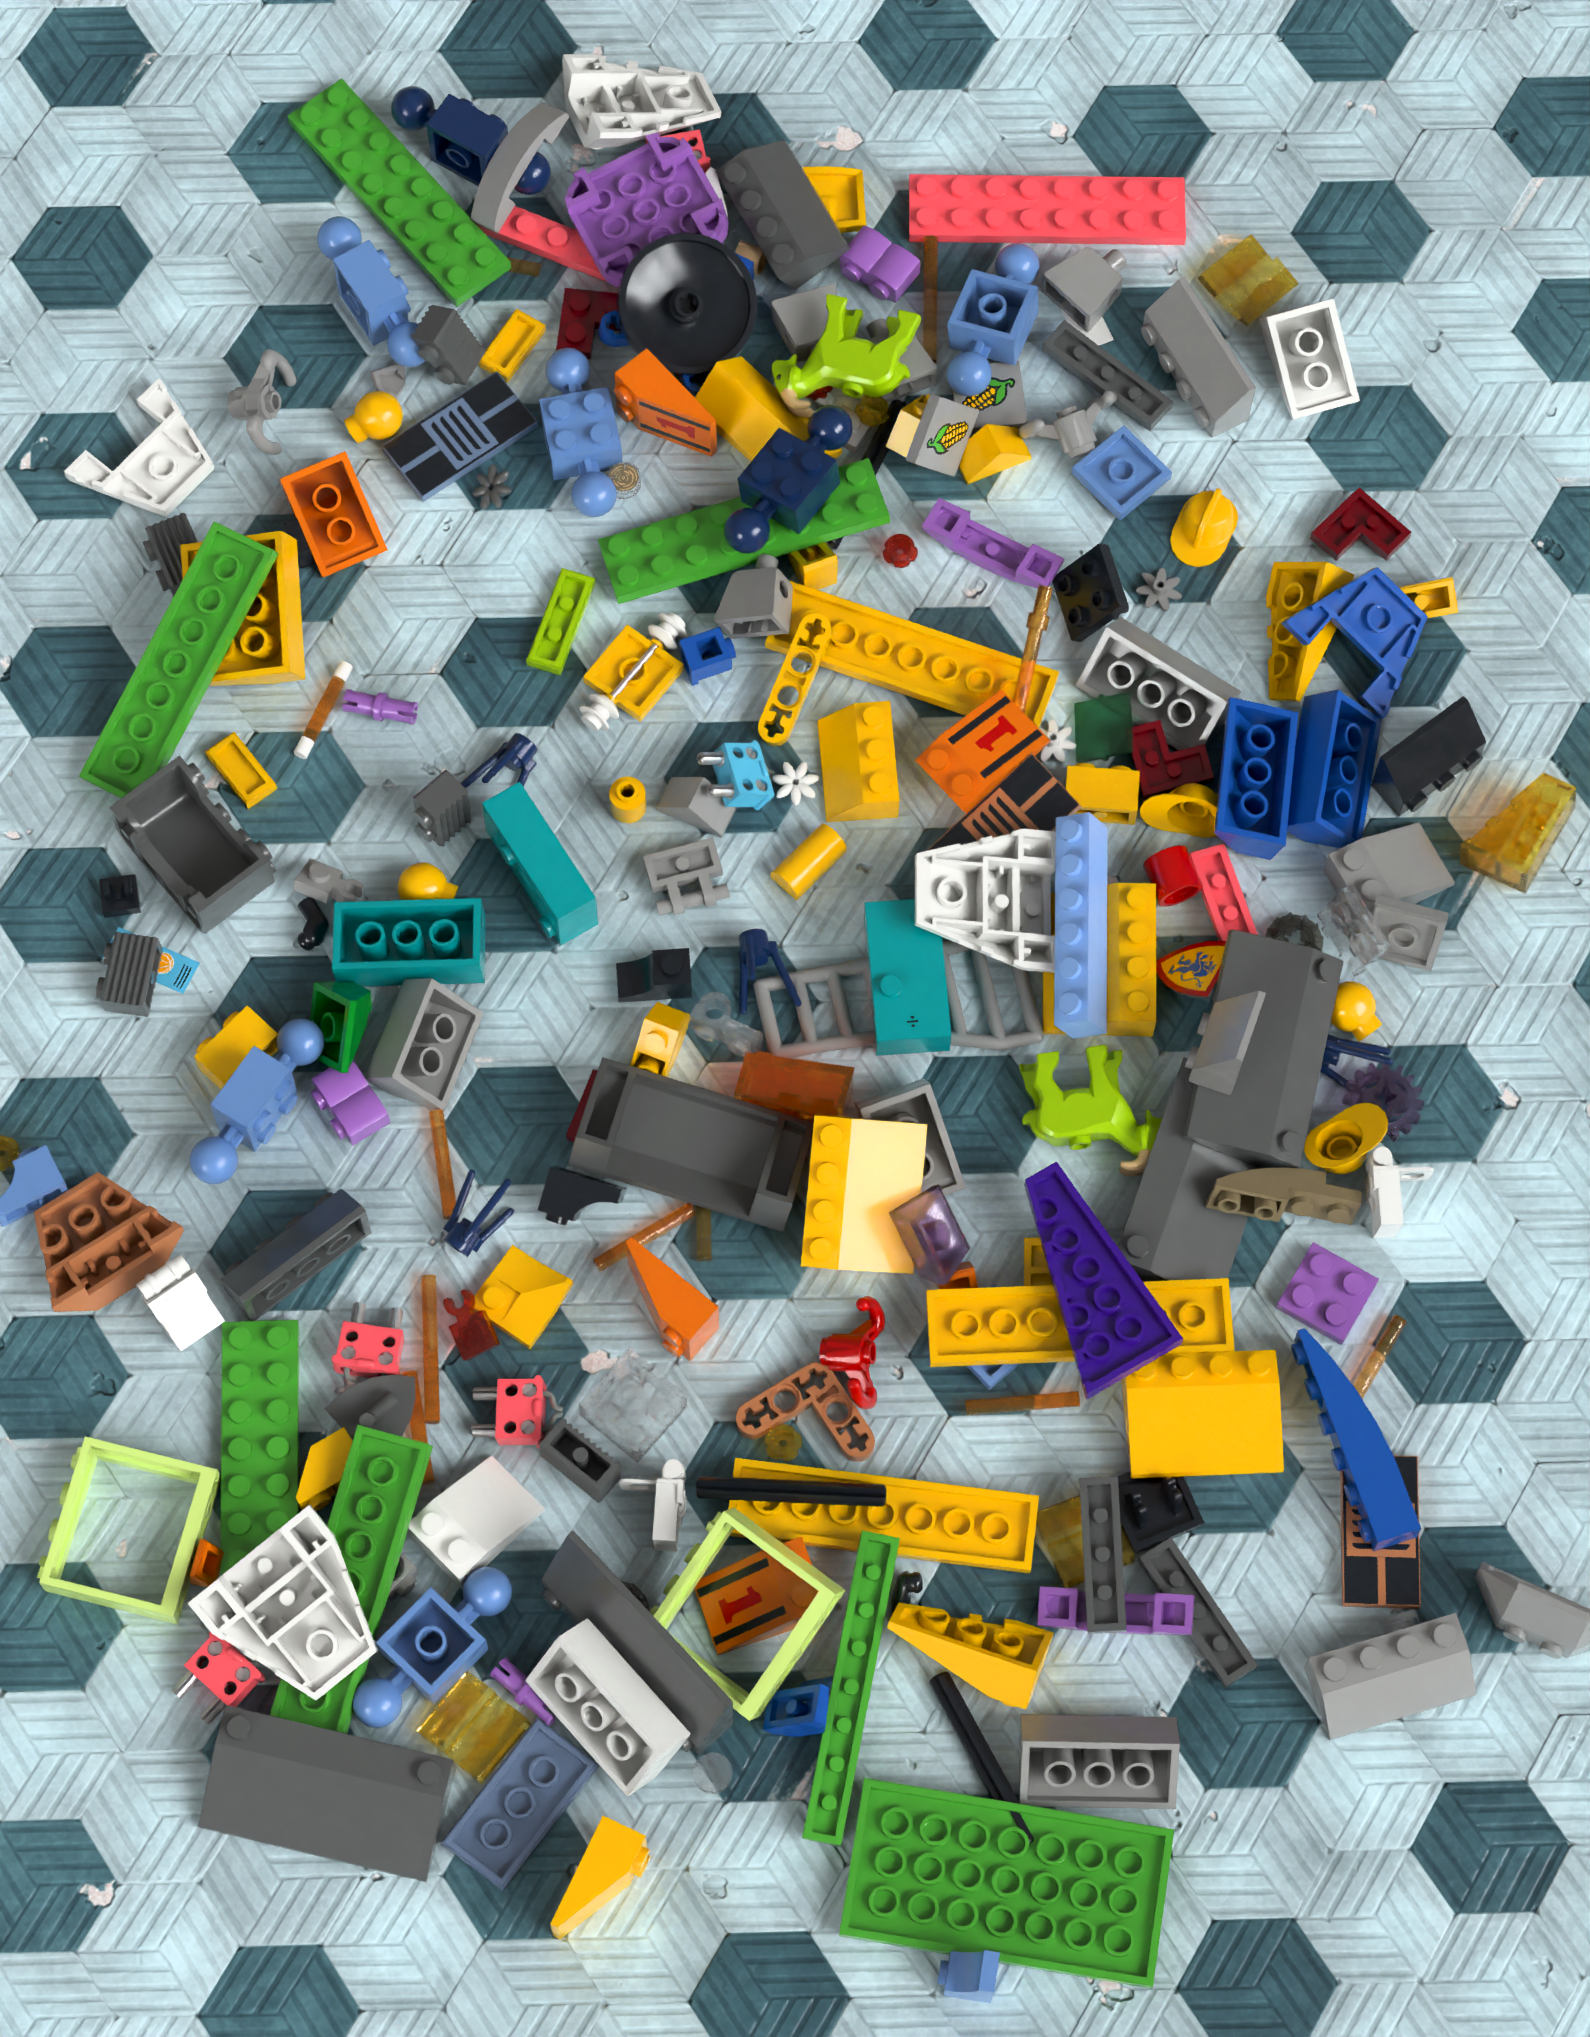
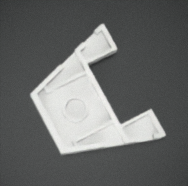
[64,378,214,517]

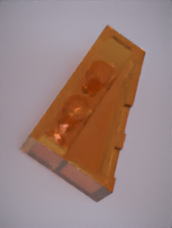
[734,1051,855,1122]

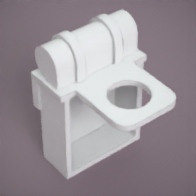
[1364,1146,1433,1238]
[136,1254,225,1351]
[619,1459,687,1552]

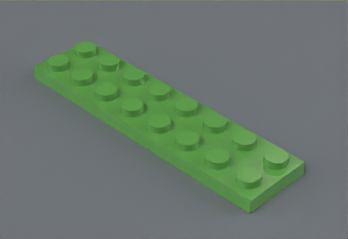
[287,78,511,307]
[598,458,890,604]
[79,521,278,798]
[220,1320,299,1576]
[270,1425,433,1734]

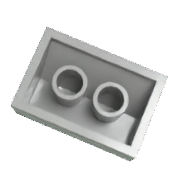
[365,978,484,1111]

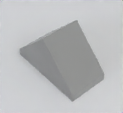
[656,777,737,838]

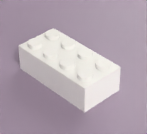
[525,1618,691,1797]

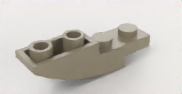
[1206,1168,1362,1225]

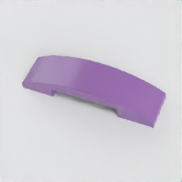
[922,498,1064,590]
[1037,1587,1194,1635]

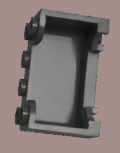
[109,755,276,934]

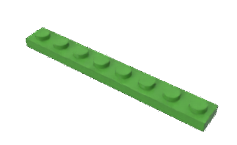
[802,1530,900,1847]

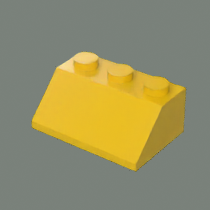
[817,701,900,823]

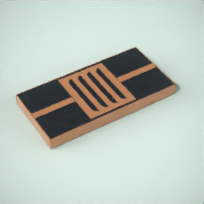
[926,753,1082,851]
[1340,1455,1421,1609]

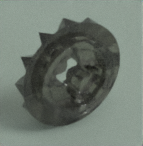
[1265,912,1324,951]

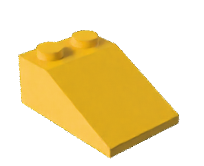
[550,1816,651,1939]

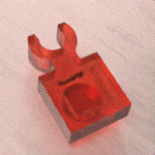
[443,1289,501,1361]

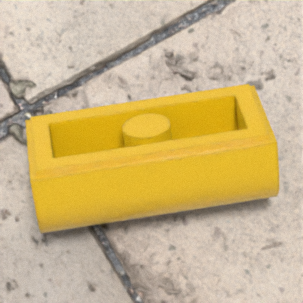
[1399,577,1458,618]
[770,823,847,901]

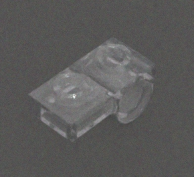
[690,992,763,1058]

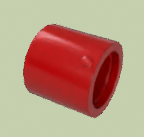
[1143,845,1203,907]

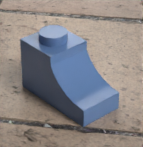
[0,1145,68,1227]
[937,1950,1000,2003]

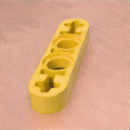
[758,613,832,747]

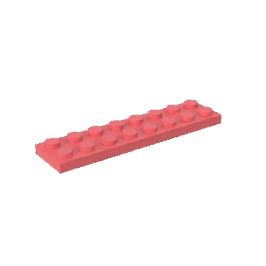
[909,174,1186,245]

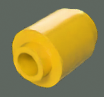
[609,777,646,823]

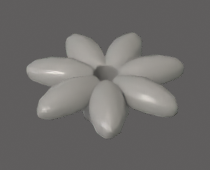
[1136,568,1182,611]

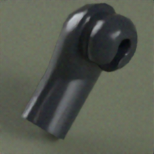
[297,897,329,951]
[891,1571,923,1614]

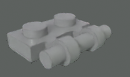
[643,838,730,916]

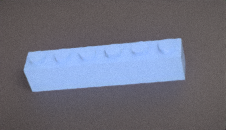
[1054,812,1108,1039]

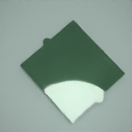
[1074,692,1133,763]

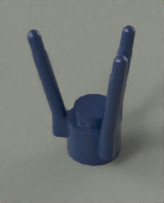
[460,733,537,788]
[738,929,802,1015]
[1320,1034,1393,1098]
[443,1170,514,1257]

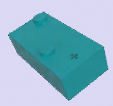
[482,782,598,946]
[332,898,486,987]
[864,899,951,1056]

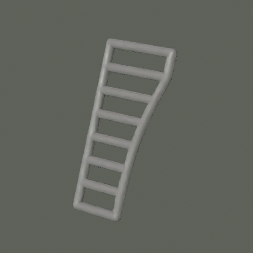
[753,940,1044,1061]

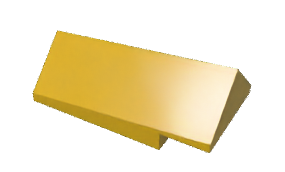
[695,356,842,461]

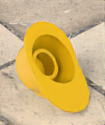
[1170,488,1238,567]
[1140,783,1218,838]
[1304,1103,1388,1174]

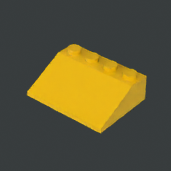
[180,531,306,686]
[1042,883,1156,1037]
[801,1114,927,1274]
[1121,1350,1284,1478]

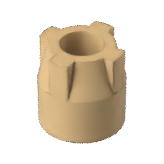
[734,240,767,276]

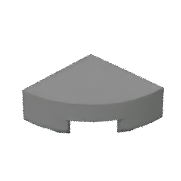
[370,363,406,398]

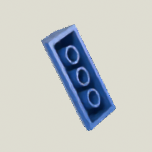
[1287,690,1382,848]
[1214,697,1299,860]

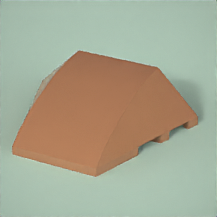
[34,1172,184,1312]

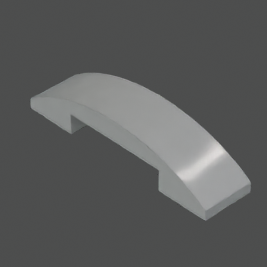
[471,102,569,233]

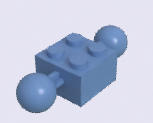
[317,216,426,367]
[947,243,1040,397]
[539,348,623,517]
[190,1018,324,1184]
[353,1567,512,1728]

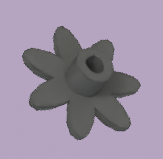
[472,464,512,510]

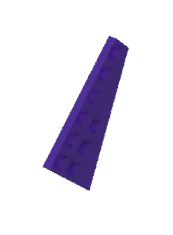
[1024,1161,1183,1400]

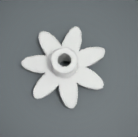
[1039,720,1076,763]
[772,762,819,805]

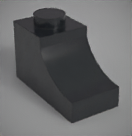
[616,948,692,1002]
[538,1166,627,1225]

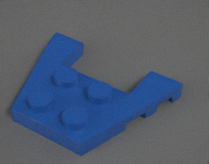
[1281,567,1428,719]

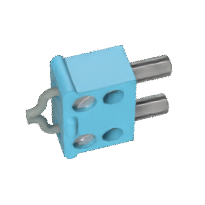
[697,740,775,810]

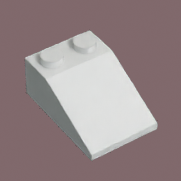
[1259,299,1360,420]
[408,1455,545,1589]

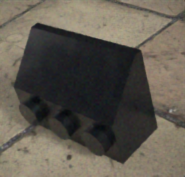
[1371,696,1486,817]

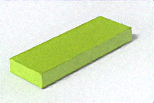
[526,568,596,676]

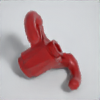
[819,1296,885,1410]

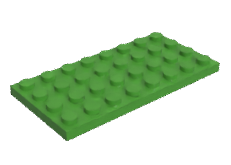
[839,1778,1174,1989]

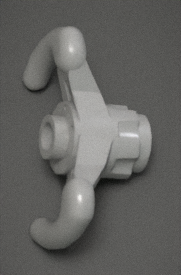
[227,349,297,455]
[1018,390,1117,459]

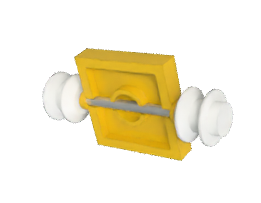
[580,612,687,732]

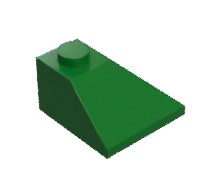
[310,982,372,1073]

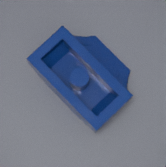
[763,1676,833,1737]

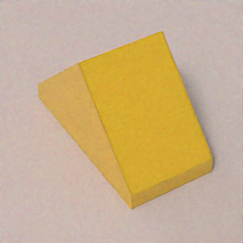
[958,424,1031,485]
[787,542,838,590]

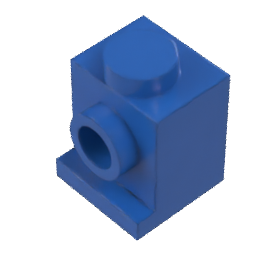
[679,627,736,686]

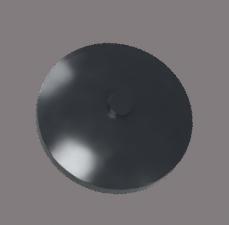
[617,233,757,375]

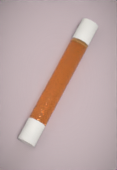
[294,661,353,759]

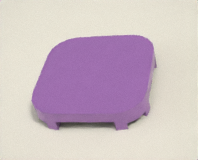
[564,132,729,288]

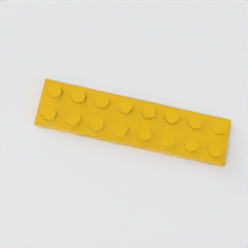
[765,581,1059,728]
[926,1278,1235,1367]
[728,1458,1039,1574]

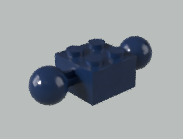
[391,86,551,195]
[724,405,853,554]

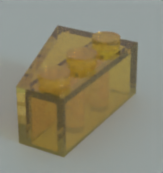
[1460,772,1576,894]

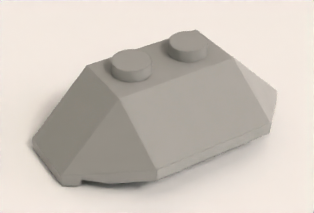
[1474,1561,1590,1659]

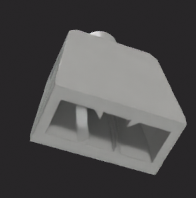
[1041,247,1127,333]
[771,283,837,362]
[866,318,937,407]
[714,554,793,639]

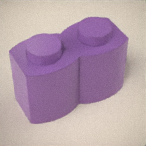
[839,225,920,303]
[310,1061,390,1146]

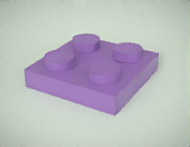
[1276,1242,1379,1345]

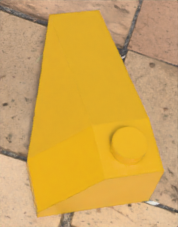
[1266,562,1354,702]
[887,1602,1054,1709]

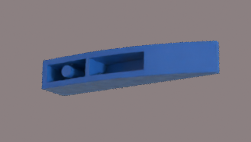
[1291,1328,1421,1551]

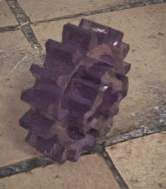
[1342,1063,1424,1143]

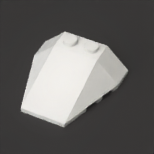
[562,54,722,149]
[915,829,1056,973]
[188,1504,378,1700]

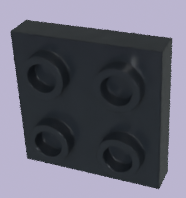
[1052,544,1129,642]
[1118,1472,1204,1555]

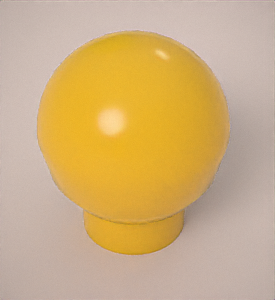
[344,391,403,444]
[397,862,459,900]
[1331,981,1382,1042]

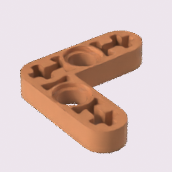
[736,1362,875,1462]

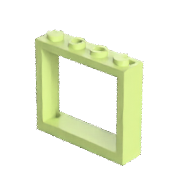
[37,1436,221,1625]
[649,1508,845,1721]

